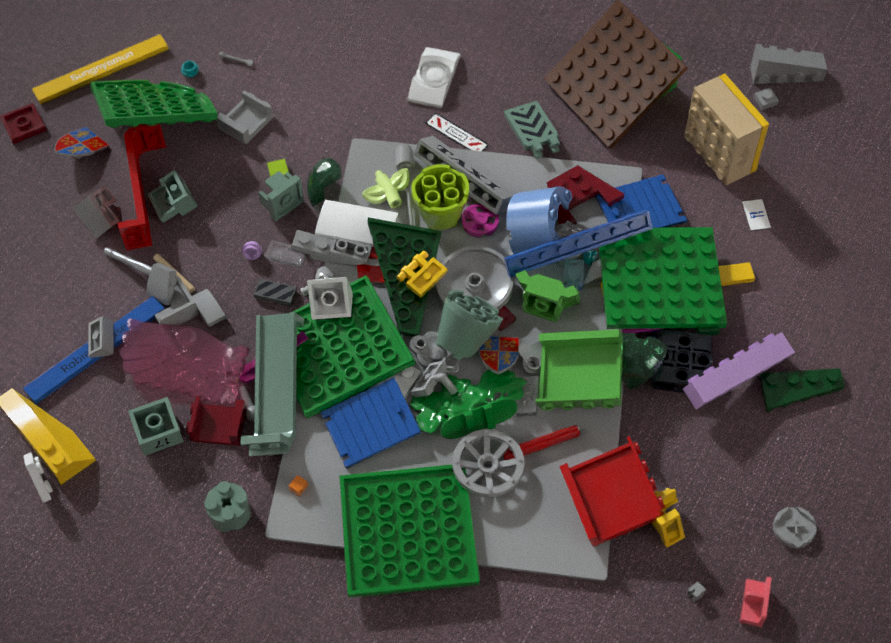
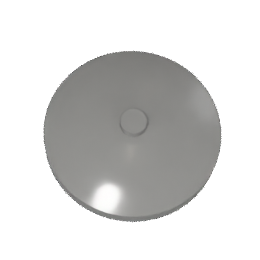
[436,246,514,310]

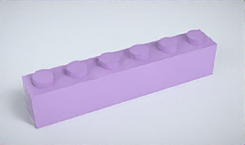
[683,332,795,410]

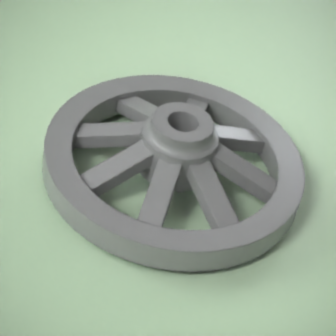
[452,429,524,497]

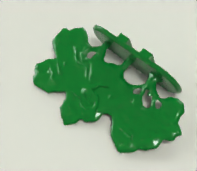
[409,369,527,439]

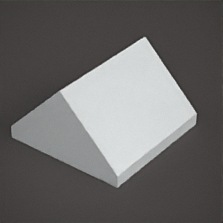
[307,277,353,320]

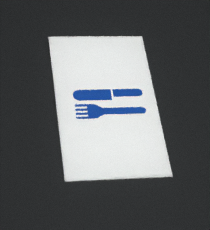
[742,199,771,230]

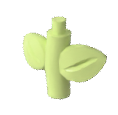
[362,168,410,209]

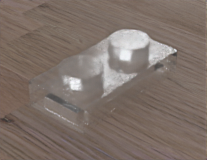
[265,240,308,268]
[516,376,540,417]

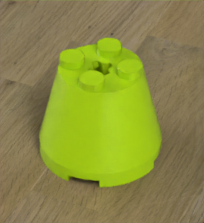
[411,164,469,230]

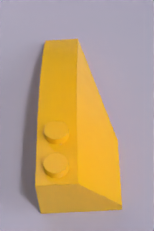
[0,388,96,485]

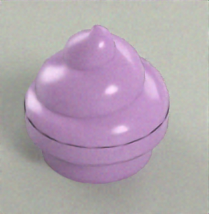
[243,241,262,260]

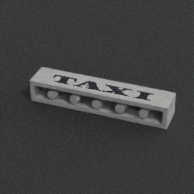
[414,136,514,215]

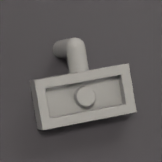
[410,361,458,397]

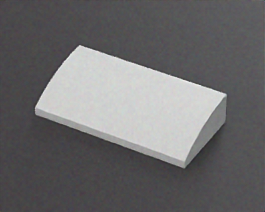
[315,200,398,246]

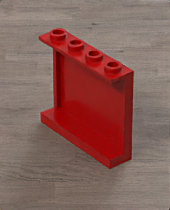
[559,436,666,547]

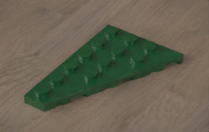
[367,217,442,337]

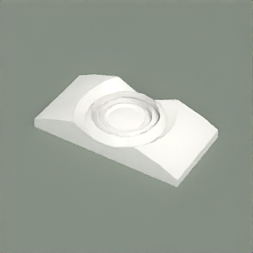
[408,47,460,108]

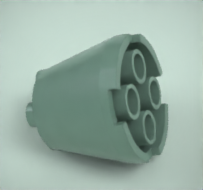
[435,290,503,360]

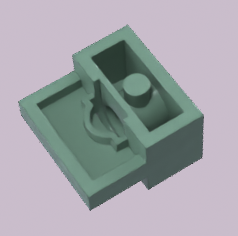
[147,170,198,223]

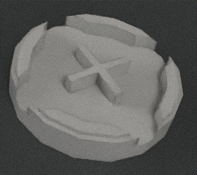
[773,507,817,549]

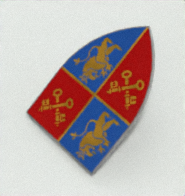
[55,127,110,159]
[479,336,519,374]

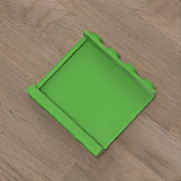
[535,329,623,411]

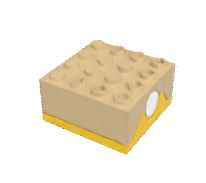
[685,74,769,185]

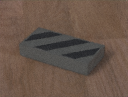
[254,279,297,306]

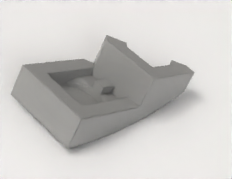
[583,259,602,288]

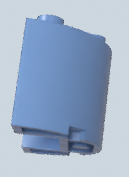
[506,186,572,255]

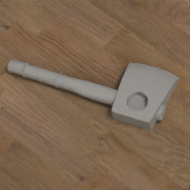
[103,247,177,305]

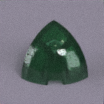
[306,157,342,207]
[622,333,667,390]

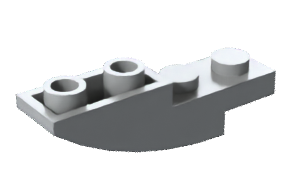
[291,230,372,265]

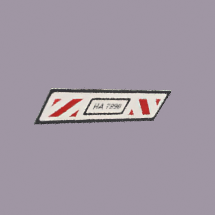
[424,112,489,151]

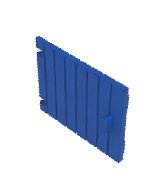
[595,174,688,228]
[321,378,421,468]

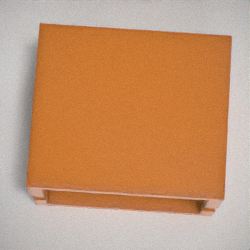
[288,475,308,497]

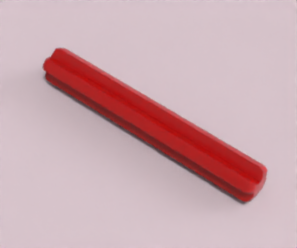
[502,425,580,461]

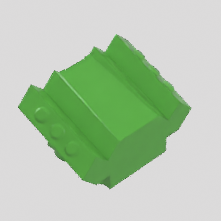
[516,270,581,323]

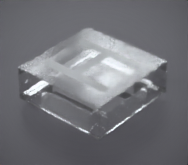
[557,221,584,238]

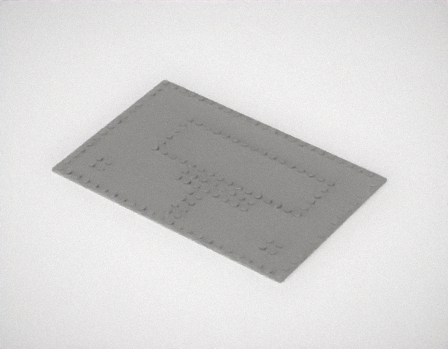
[265,138,642,581]

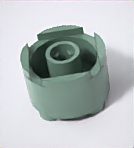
[204,481,250,532]

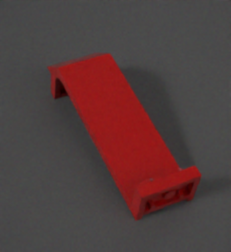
[118,123,166,251]

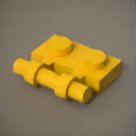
[396,251,448,298]

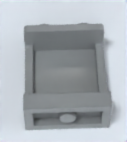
[216,91,273,145]

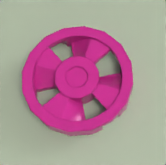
[462,204,499,237]

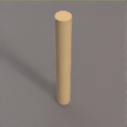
[153,254,195,294]

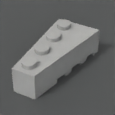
[750,44,827,84]

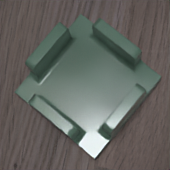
[258,171,304,222]

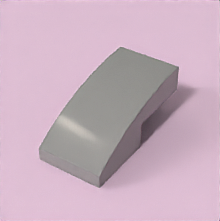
[192,289,226,327]

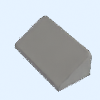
[88,316,114,358]

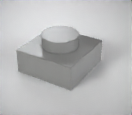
[753,88,779,110]

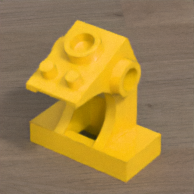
[652,488,685,548]

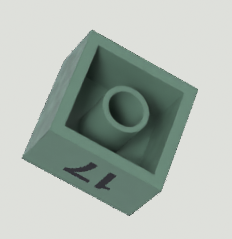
[128,397,184,456]

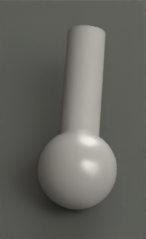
[238,385,255,422]

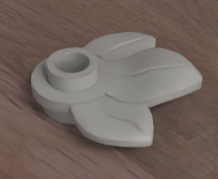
[410,331,448,368]
[518,341,542,374]

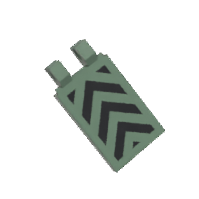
[504,101,560,159]

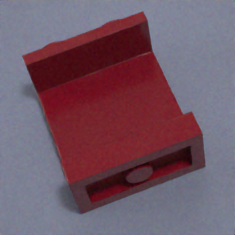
[186,396,247,446]

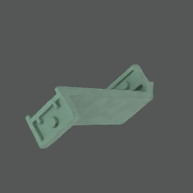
[241,312,304,456]

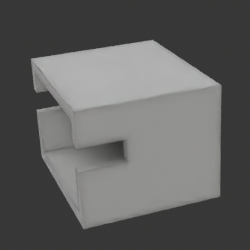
[687,582,706,603]

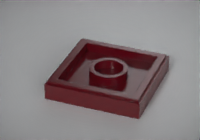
[0,103,47,144]

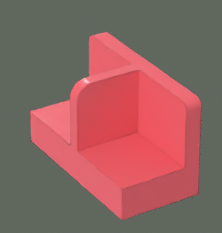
[740,577,772,627]

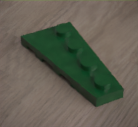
[759,368,844,413]

